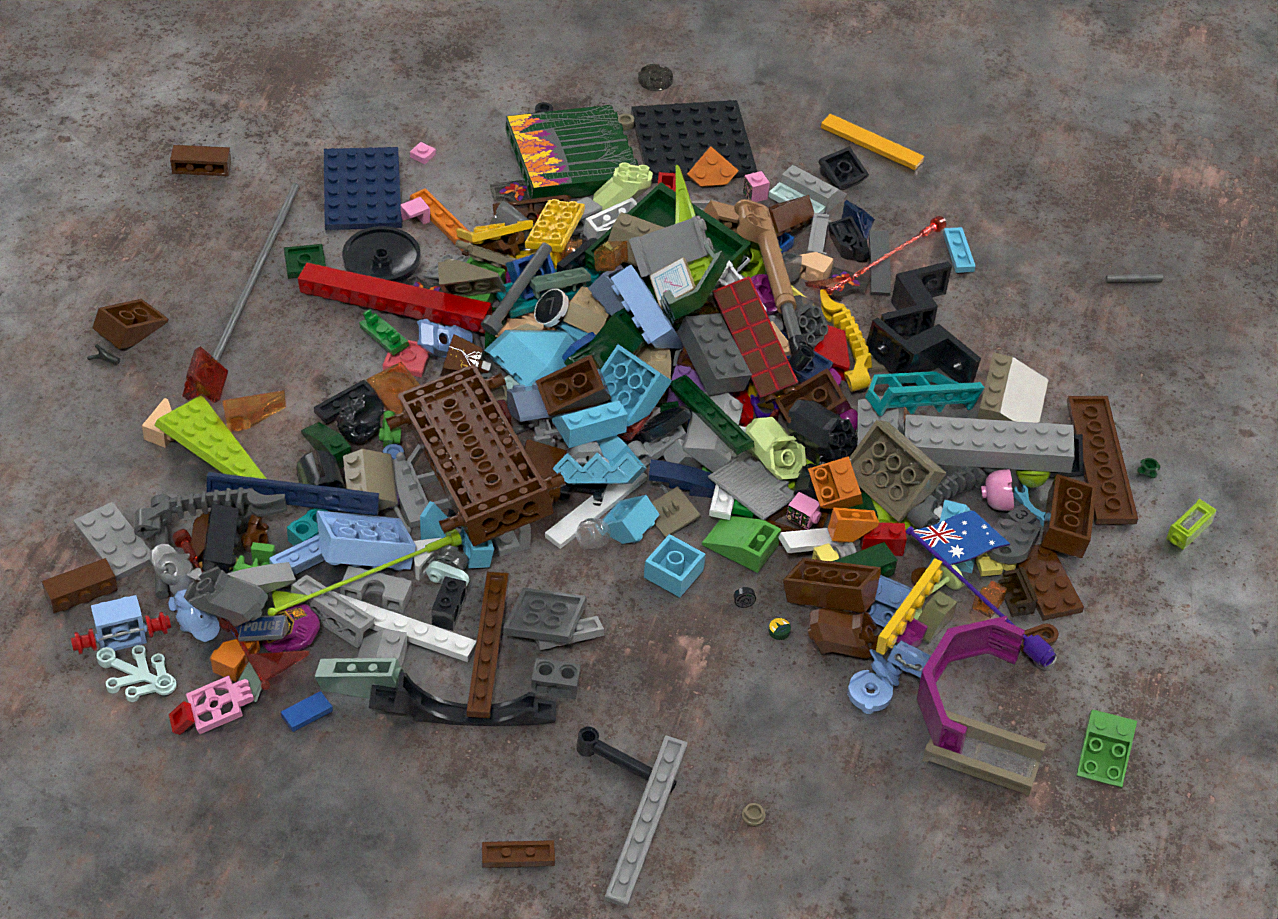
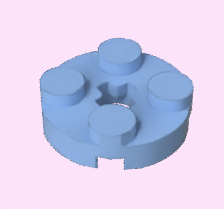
[847,670,893,714]

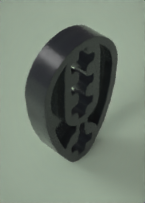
[639,406,692,442]

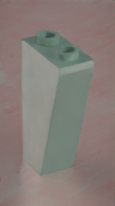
[315,658,404,699]

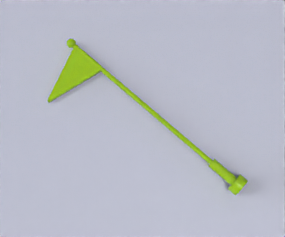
[267,529,462,616]

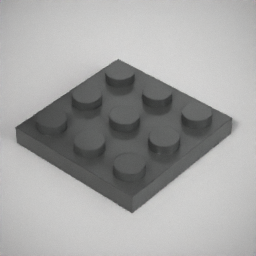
[503,588,587,644]

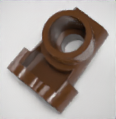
[241,514,269,553]

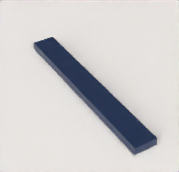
[207,472,379,516]

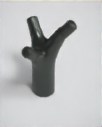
[87,344,120,365]

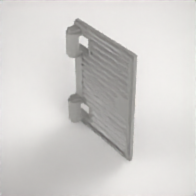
[708,451,796,520]

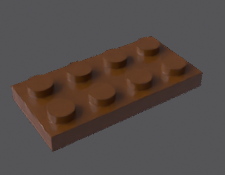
[1016,544,1084,621]

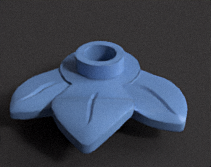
[870,649,902,686]

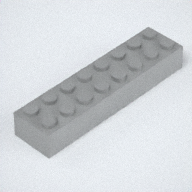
[904,415,1074,473]

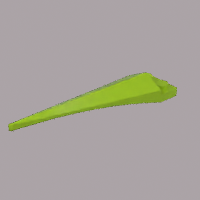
[675,165,710,286]

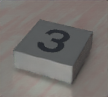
[1006,504,1037,524]

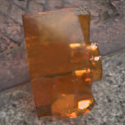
[972,581,1007,619]

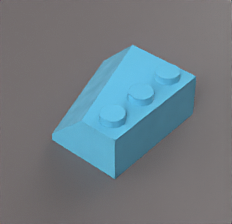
[601,344,672,427]

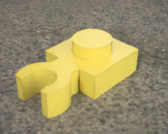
[975,554,1016,576]

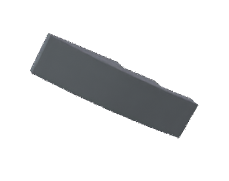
[869,230,891,296]

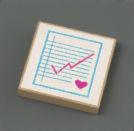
[649,257,696,309]

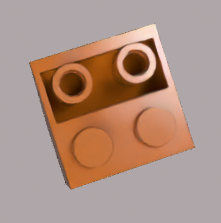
[808,456,863,509]

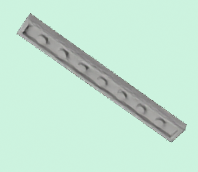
[604,735,688,908]

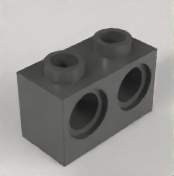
[531,658,581,699]

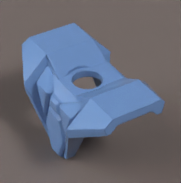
[417,319,473,358]

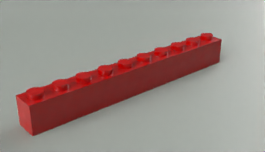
[298,263,492,333]

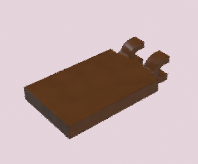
[524,439,567,504]

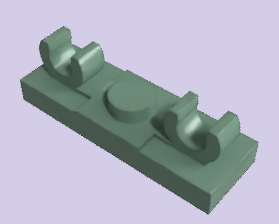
[528,267,591,299]

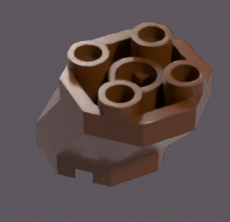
[808,607,879,658]

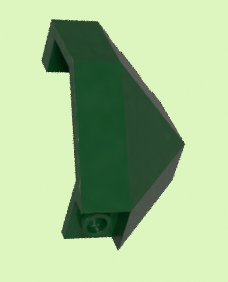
[660,243,727,326]

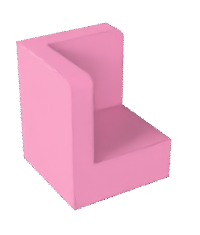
[400,197,430,224]

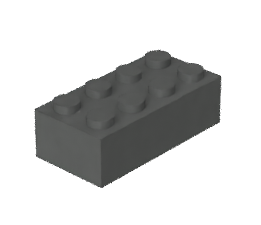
[677,313,752,395]

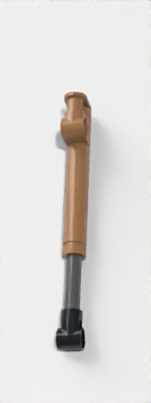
[734,199,815,372]

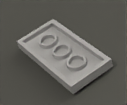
[74,502,152,581]

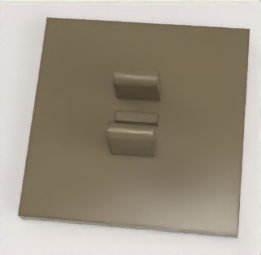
[652,487,701,538]

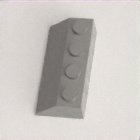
[682,392,743,472]

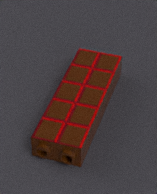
[712,276,798,404]

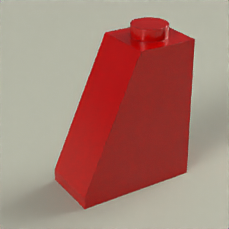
[814,325,850,381]

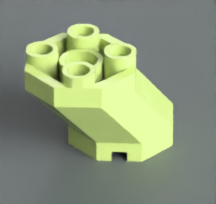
[593,163,653,211]
[745,417,806,480]

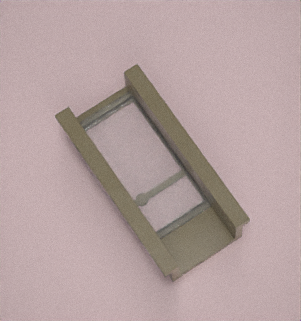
[922,710,1046,797]

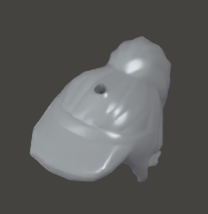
[150,544,202,595]

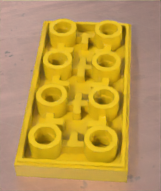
[525,199,585,252]

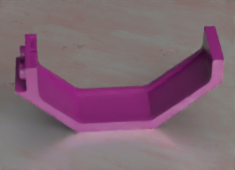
[917,616,1025,755]

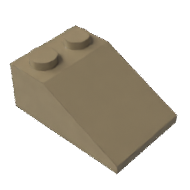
[438,259,506,297]

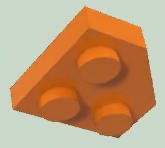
[686,146,739,187]

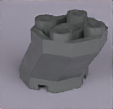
[782,295,828,347]
[184,567,268,628]

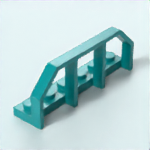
[865,371,985,416]

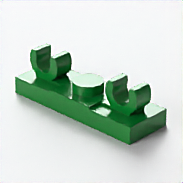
[359,309,409,356]

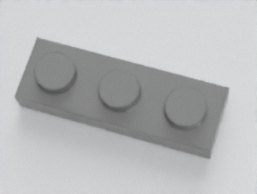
[535,616,604,650]

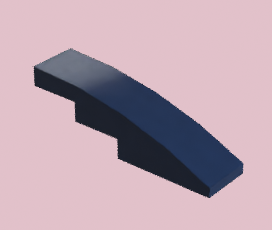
[649,459,716,498]

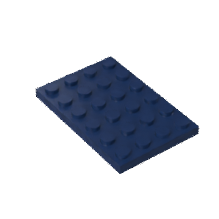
[324,147,402,230]

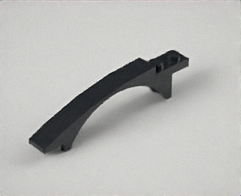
[369,672,556,726]

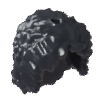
[337,393,385,444]

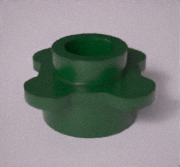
[1137,458,1161,478]

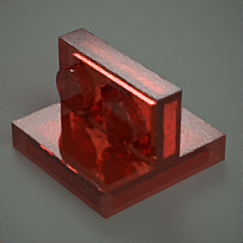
[182,346,228,403]

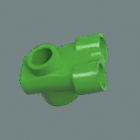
[379,411,401,447]

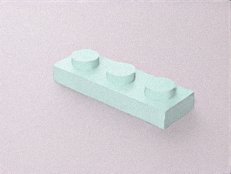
[768,182,826,221]

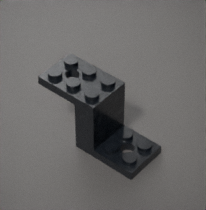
[881,261,952,340]
[866,318,981,384]

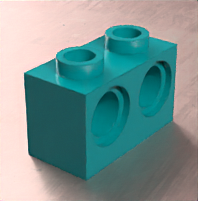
[287,508,327,546]

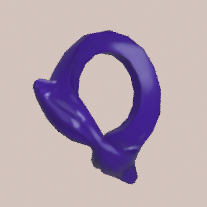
[750,394,779,418]

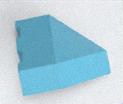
[484,330,575,387]
[552,435,647,484]

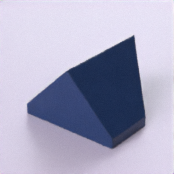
[842,199,875,240]

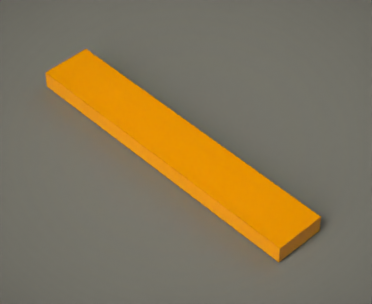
[821,114,924,170]

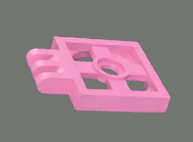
[186,676,254,734]

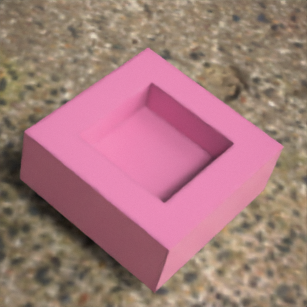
[410,142,436,164]

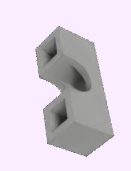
[340,566,412,614]

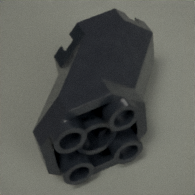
[787,400,858,460]

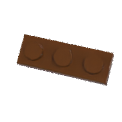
[482,840,555,868]

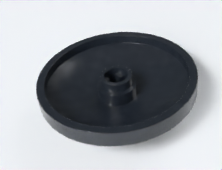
[342,226,421,283]

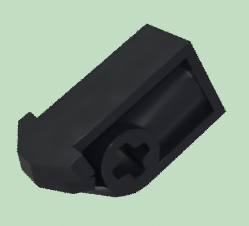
[828,216,870,261]

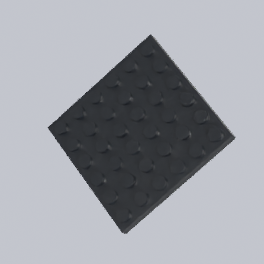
[631,100,758,184]

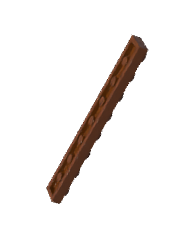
[467,571,509,718]

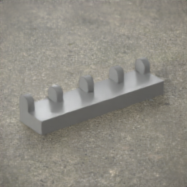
[393,452,425,528]

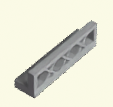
[291,575,375,648]

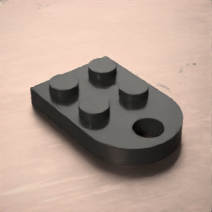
[987,518,1041,564]

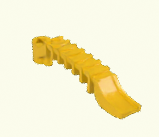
[820,288,872,392]

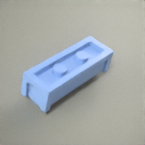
[269,534,325,575]

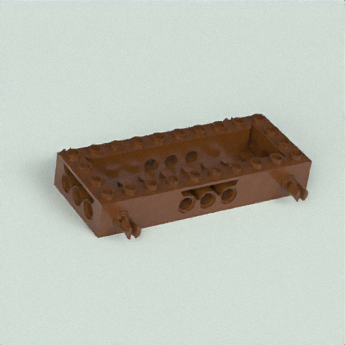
[385,364,566,546]

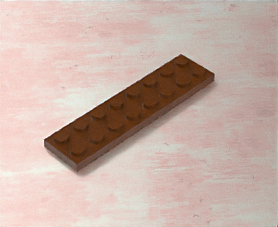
[1067,396,1138,524]

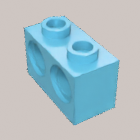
[460,528,494,568]

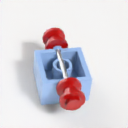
[71,595,171,655]

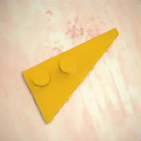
[456,220,533,244]

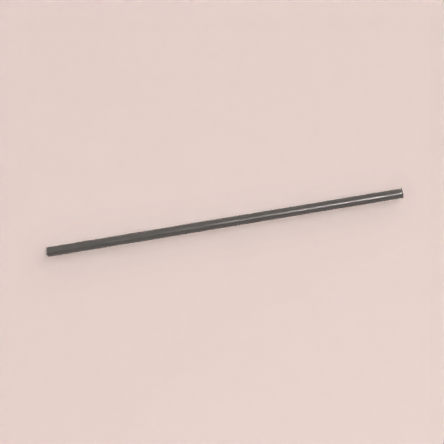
[200,183,299,387]

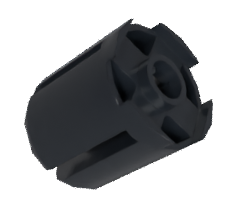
[296,450,346,511]

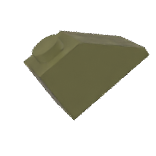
[917,591,957,644]

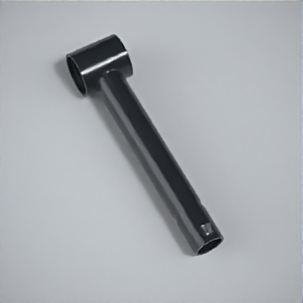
[576,726,677,793]

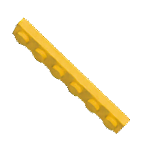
[876,558,943,655]

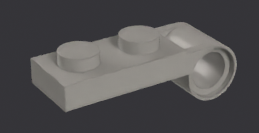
[628,425,686,466]

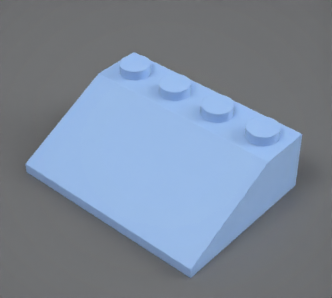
[611,265,683,349]
[316,511,416,571]

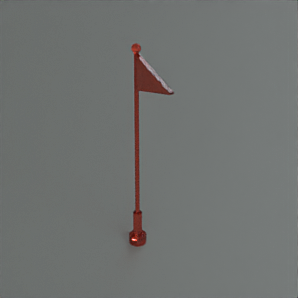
[805,216,947,295]
[172,529,310,690]

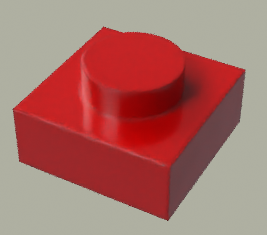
[169,701,195,735]

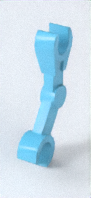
[1013,485,1046,527]

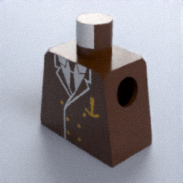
[440,334,491,376]

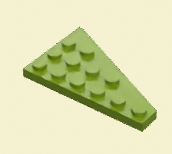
[154,395,266,479]

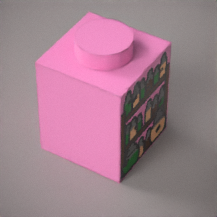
[743,171,770,202]
[786,492,822,530]

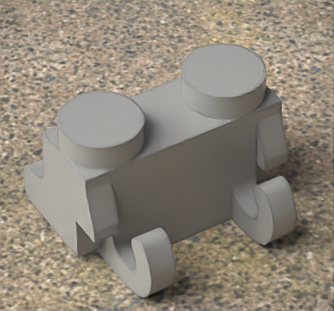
[527,416,562,446]

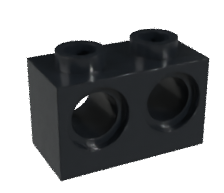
[431,576,466,631]

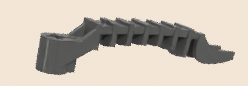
[907,466,1011,529]
[134,487,287,538]

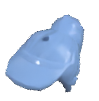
[168,589,220,642]

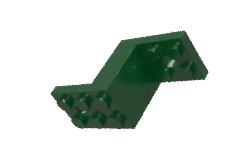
[564,307,646,370]

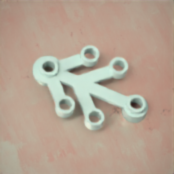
[97,645,176,702]

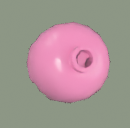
[981,469,1014,511]

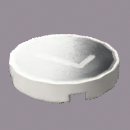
[534,289,569,327]

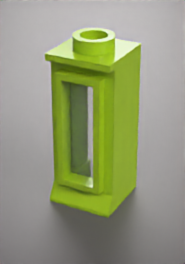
[1166,498,1217,550]

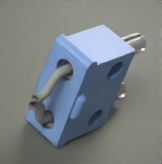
[887,640,931,678]

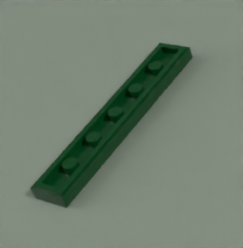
[669,374,755,455]

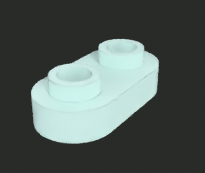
[426,561,470,586]

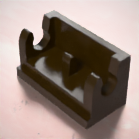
[997,567,1038,617]

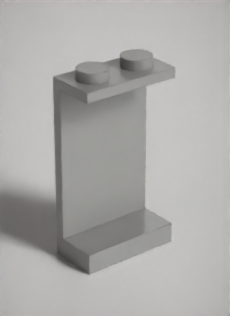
[629,216,713,277]

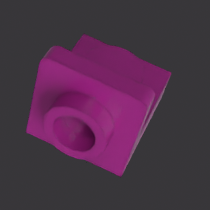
[896,618,928,647]

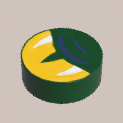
[768,618,791,640]

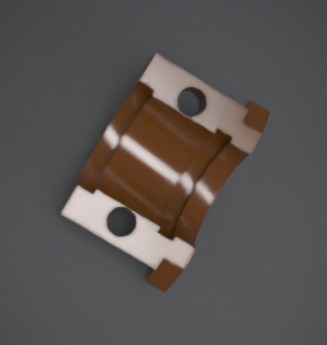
[488,231,525,257]

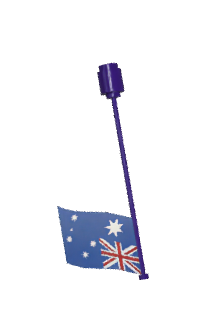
[906,511,1057,668]

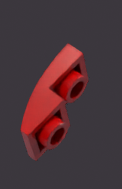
[733,389,754,427]

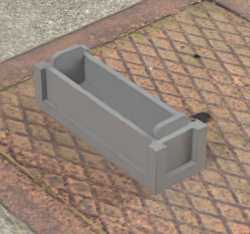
[807,213,832,256]

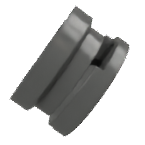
[435,545,469,571]

